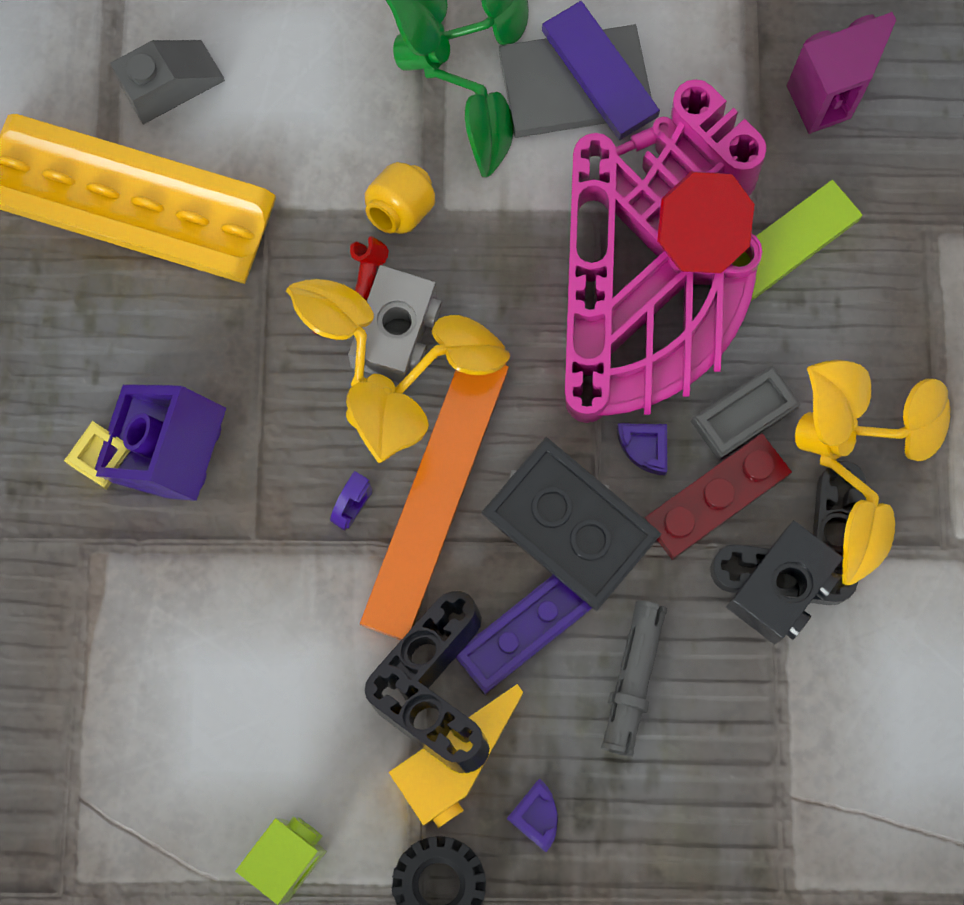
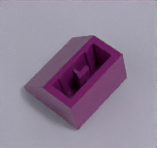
[786,12,896,134]

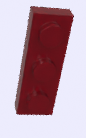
[644,433,792,560]

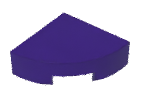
[617,423,667,476]
[330,471,372,530]
[507,778,558,852]

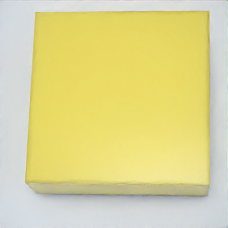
[64,421,131,490]

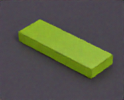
[732,179,863,301]

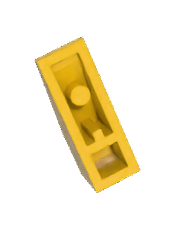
[388,684,523,828]

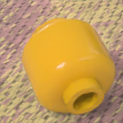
[364,162,435,234]

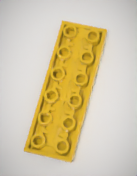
[0,114,276,284]

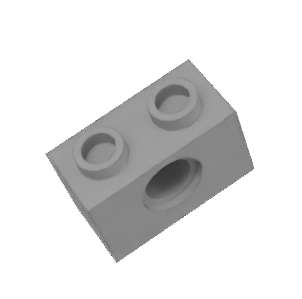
[348,265,442,383]

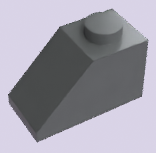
[110,40,225,125]

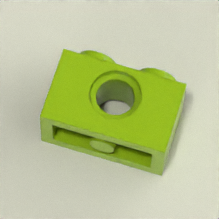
[235,816,327,905]

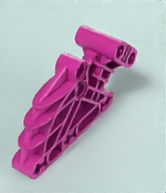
[565,79,767,423]

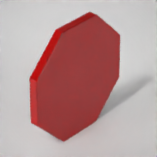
[657,171,755,273]

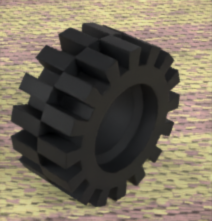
[391,836,486,905]

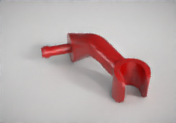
[313,236,389,335]

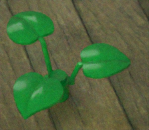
[385,0,529,178]

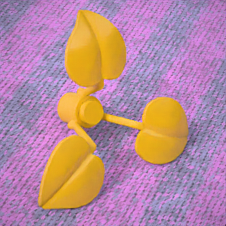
[285,279,510,463]
[795,360,950,585]

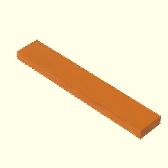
[360,365,509,640]

